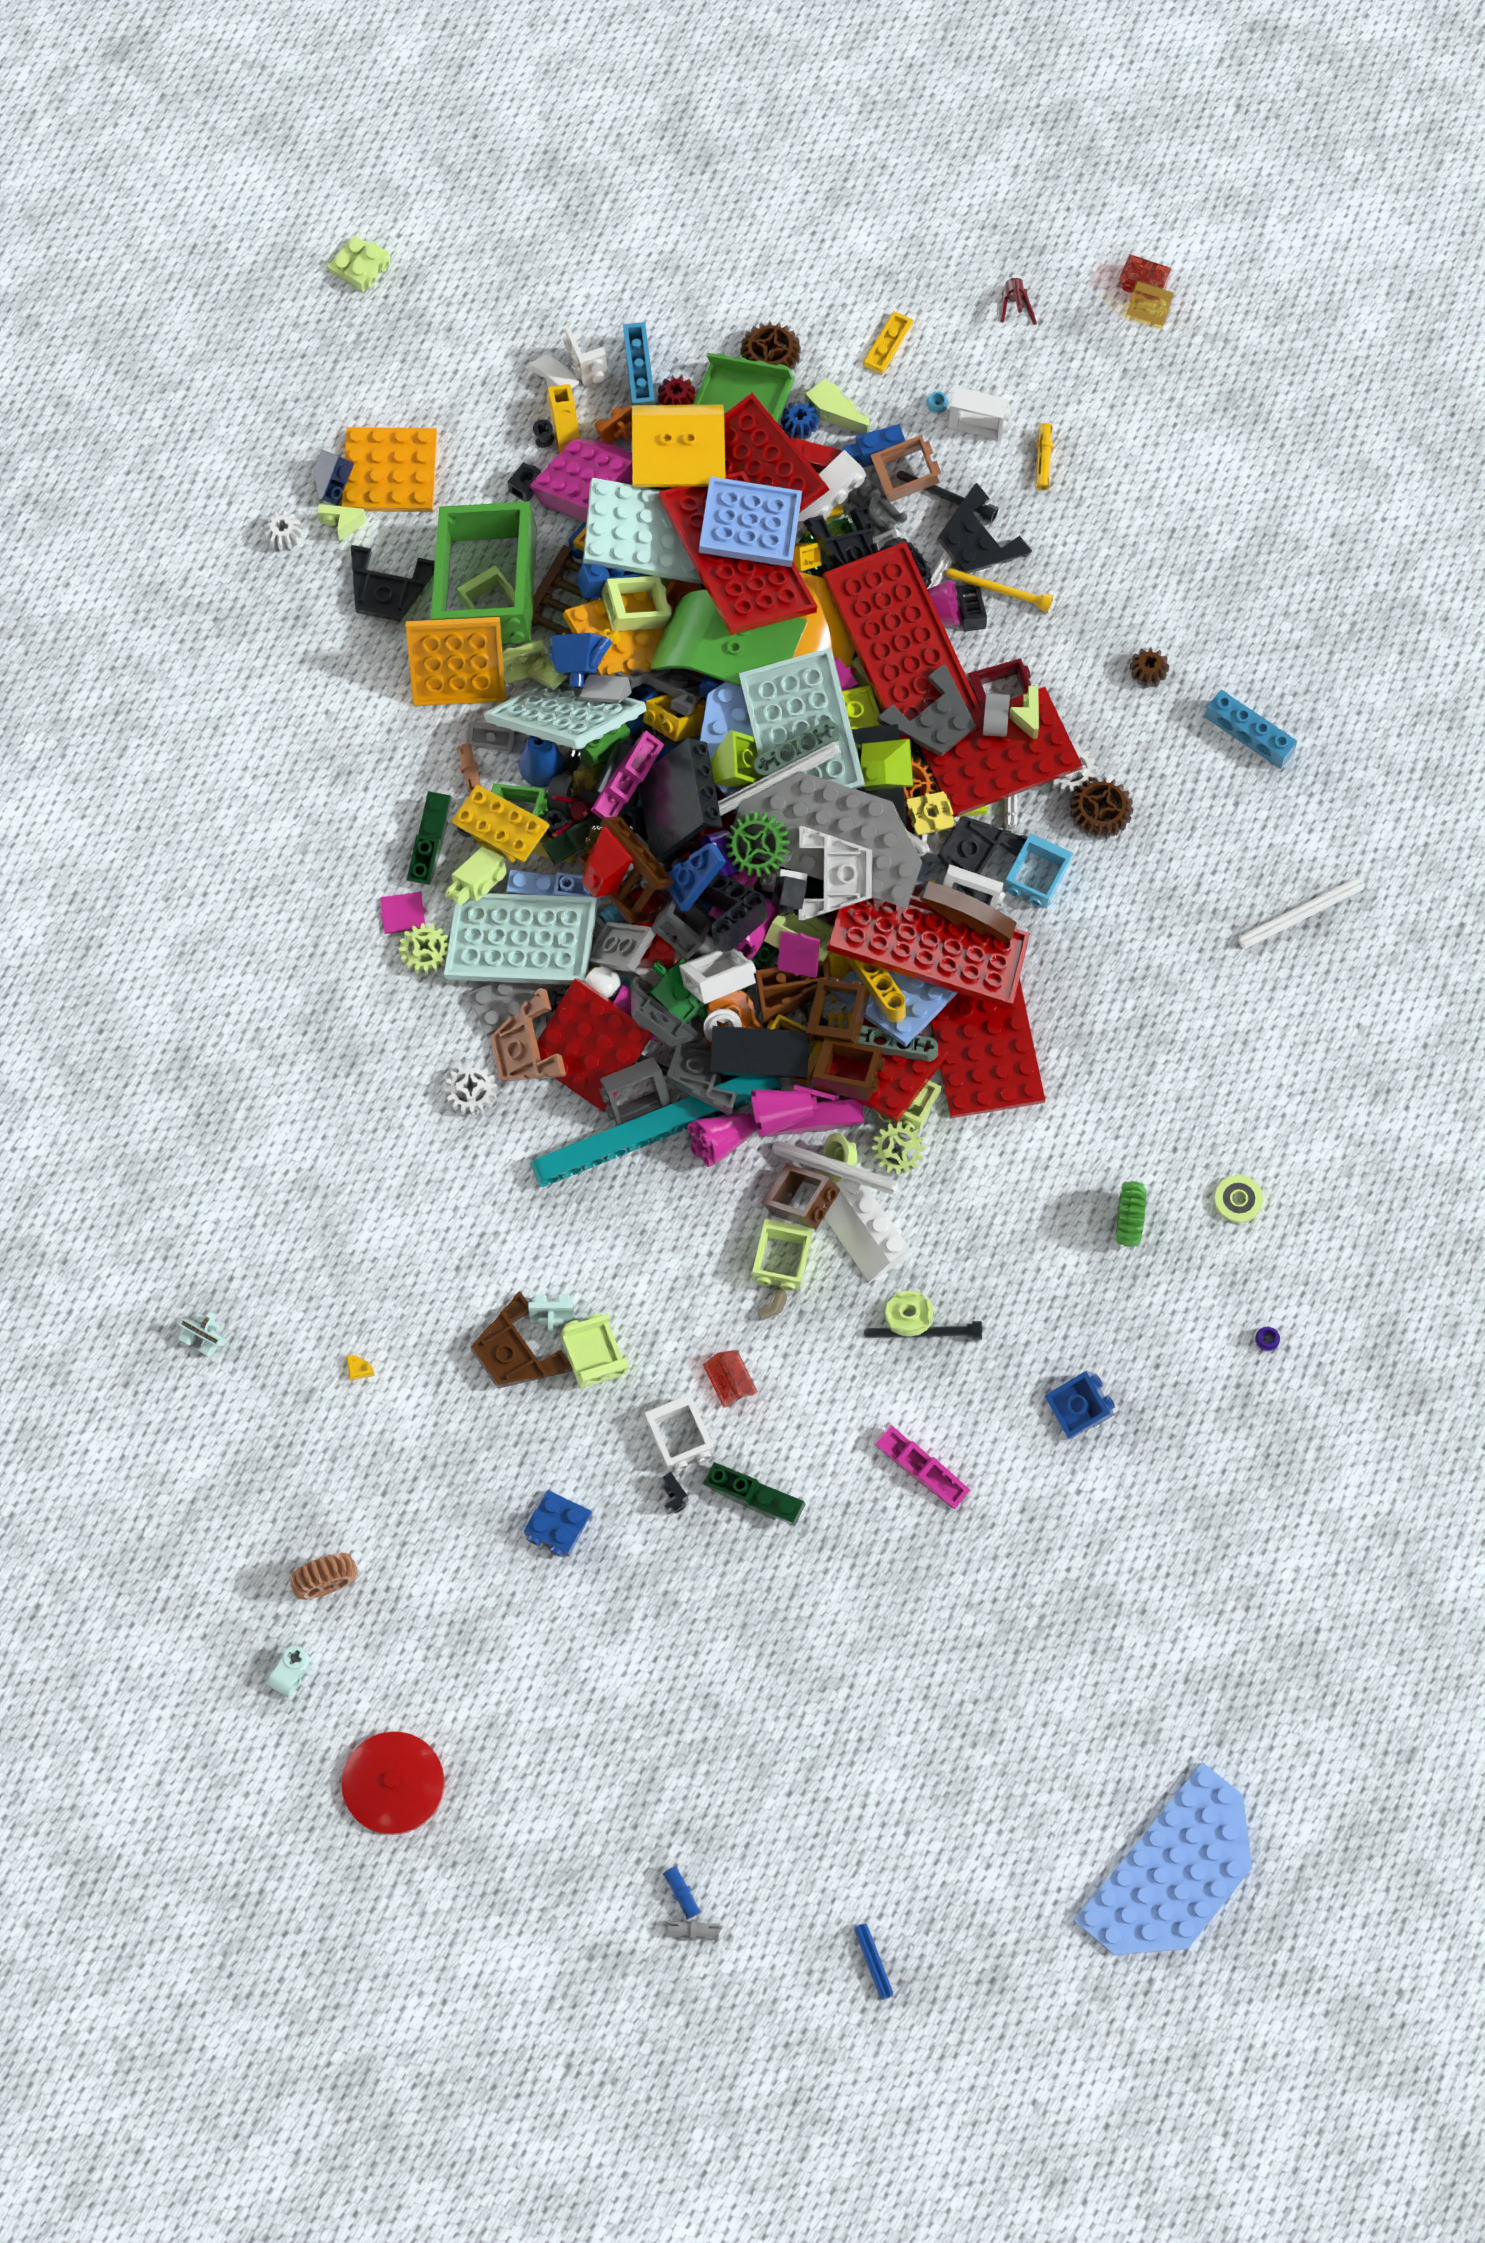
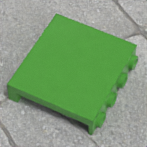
[693,353,795,423]

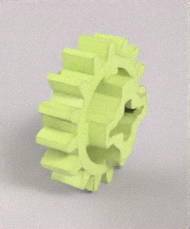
[399,923,449,975]
[872,1121,926,1175]

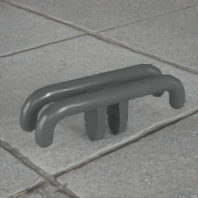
[848,454,907,533]

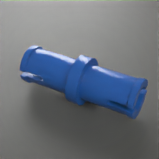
[662,1866,701,1920]

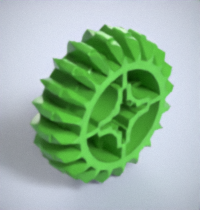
[725,812,790,877]
[1116,1181,1147,1247]

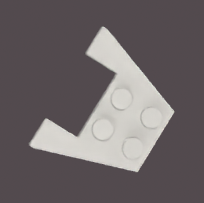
[799,826,872,920]

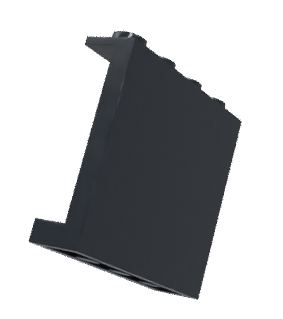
[638,738,723,865]

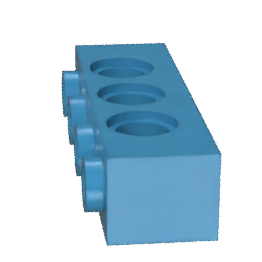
[623,322,655,405]
[1205,690,1297,769]

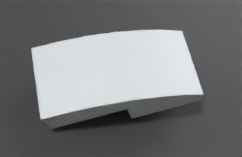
[530,354,579,389]

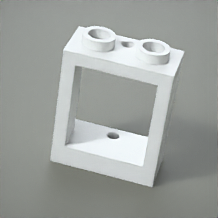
[948,387,1012,441]
[942,864,1005,908]
[679,948,756,1004]
[645,1394,714,1472]

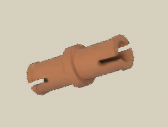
[457,744,482,792]

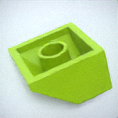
[711,730,764,787]
[861,739,913,791]

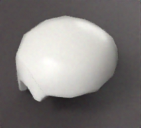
[584,966,620,1001]

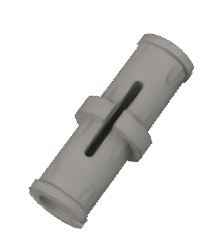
[667,1920,720,1941]

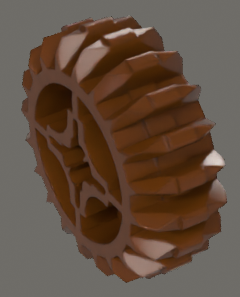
[740,321,801,370]
[1070,777,1134,839]

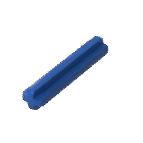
[854,1923,893,2000]

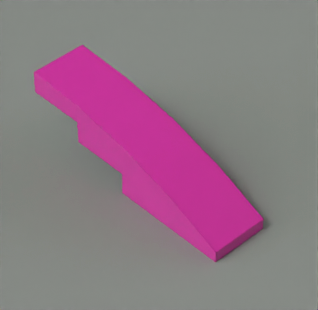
[591,730,664,820]
[767,1099,865,1137]
[874,1425,970,1509]

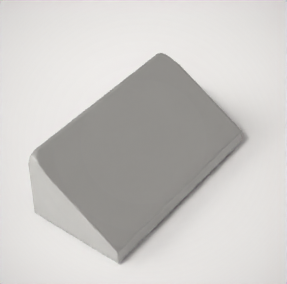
[579,674,632,703]
[467,721,517,752]

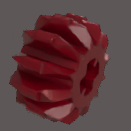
[658,375,695,405]

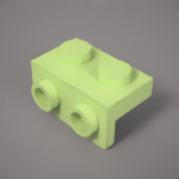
[503,640,546,685]
[526,653,570,690]

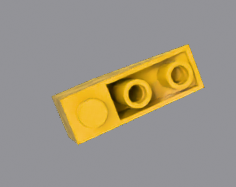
[547,384,580,454]

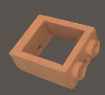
[871,435,941,502]

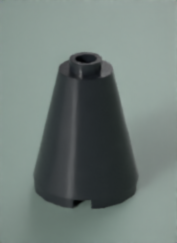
[592,737,639,805]

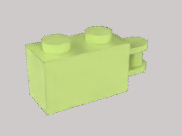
[445,846,507,905]

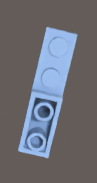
[507,870,601,902]

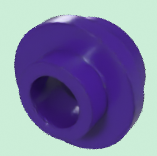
[1255,1327,1280,1351]

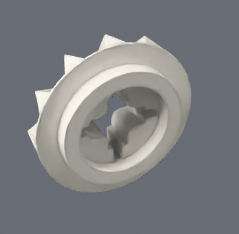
[703,1008,742,1042]

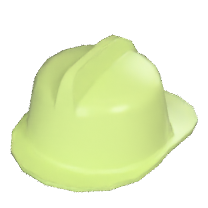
[817,1133,857,1184]

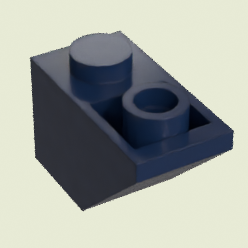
[313,449,354,505]

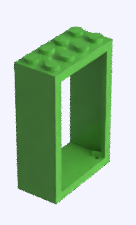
[431,501,537,643]

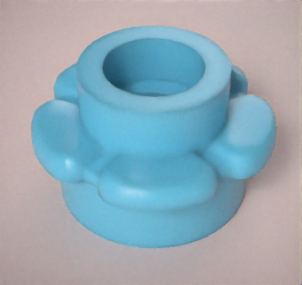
[926,391,949,413]

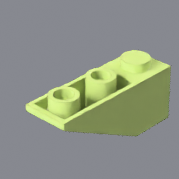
[805,378,870,434]

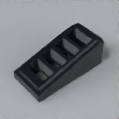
[956,585,987,631]

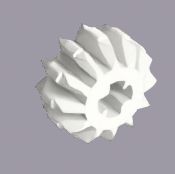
[263,511,303,551]

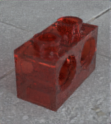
[1119,254,1171,301]

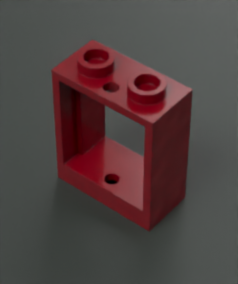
[968,658,1035,710]

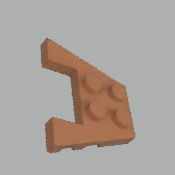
[490,988,566,1082]

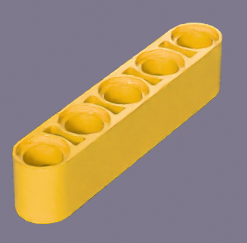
[844,956,906,1022]

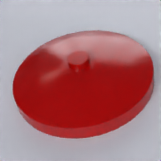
[342,1731,445,1835]

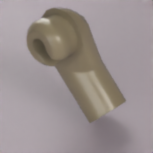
[757,1288,787,1321]

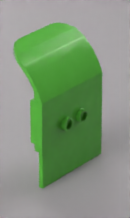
[650,590,808,687]

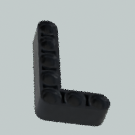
[672,857,767,952]

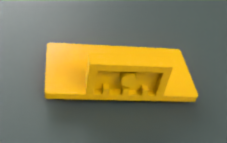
[451,785,550,863]

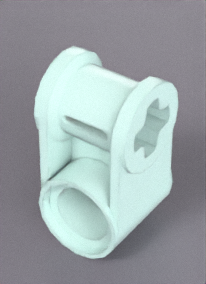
[267,1646,309,1698]

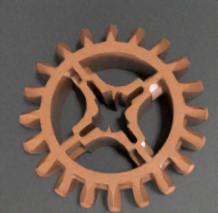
[289,1553,358,1600]

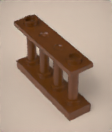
[532,545,592,635]
[578,816,675,925]

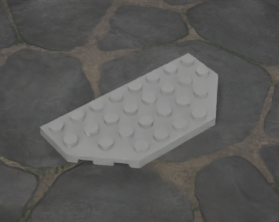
[731,771,923,908]

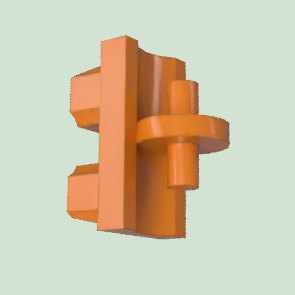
[594,405,632,444]

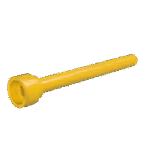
[946,568,1054,613]

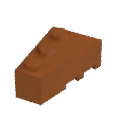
[755,960,830,1025]

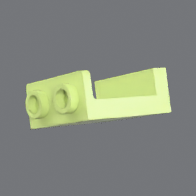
[560,1313,630,1389]

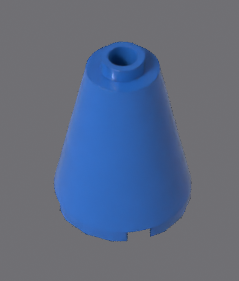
[519,735,565,787]

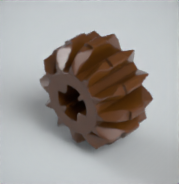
[1129,647,1169,688]

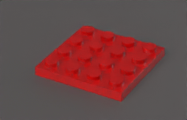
[537,978,653,1112]
[828,1018,949,1123]

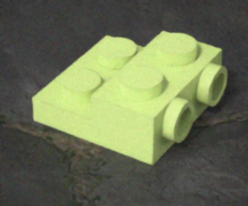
[327,235,390,292]
[876,1081,942,1132]

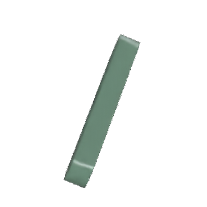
[754,721,841,777]
[847,1026,938,1062]

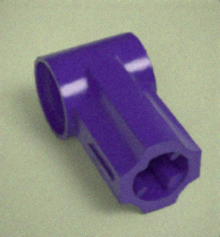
[701,829,740,878]

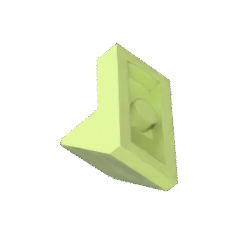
[317,504,366,541]
[1009,686,1039,739]

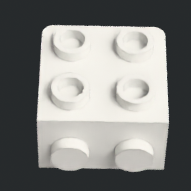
[563,327,608,386]

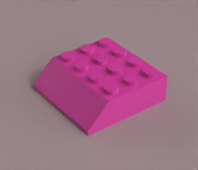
[530,439,633,523]

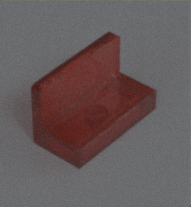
[703,1350,758,1408]

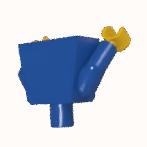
[548,629,621,688]

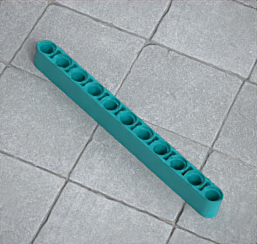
[530,1076,783,1187]

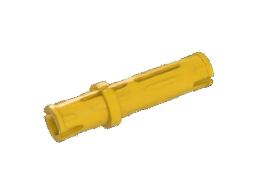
[1035,423,1054,490]

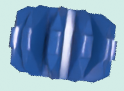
[781,400,819,440]

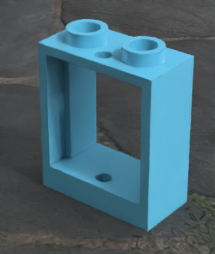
[1004,833,1073,908]

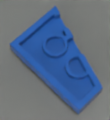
[667,843,726,911]

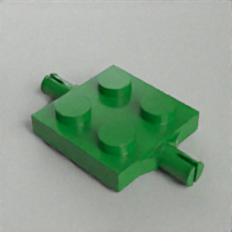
[649,958,708,1024]

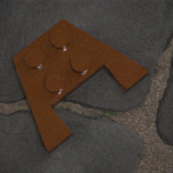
[471,1291,573,1389]

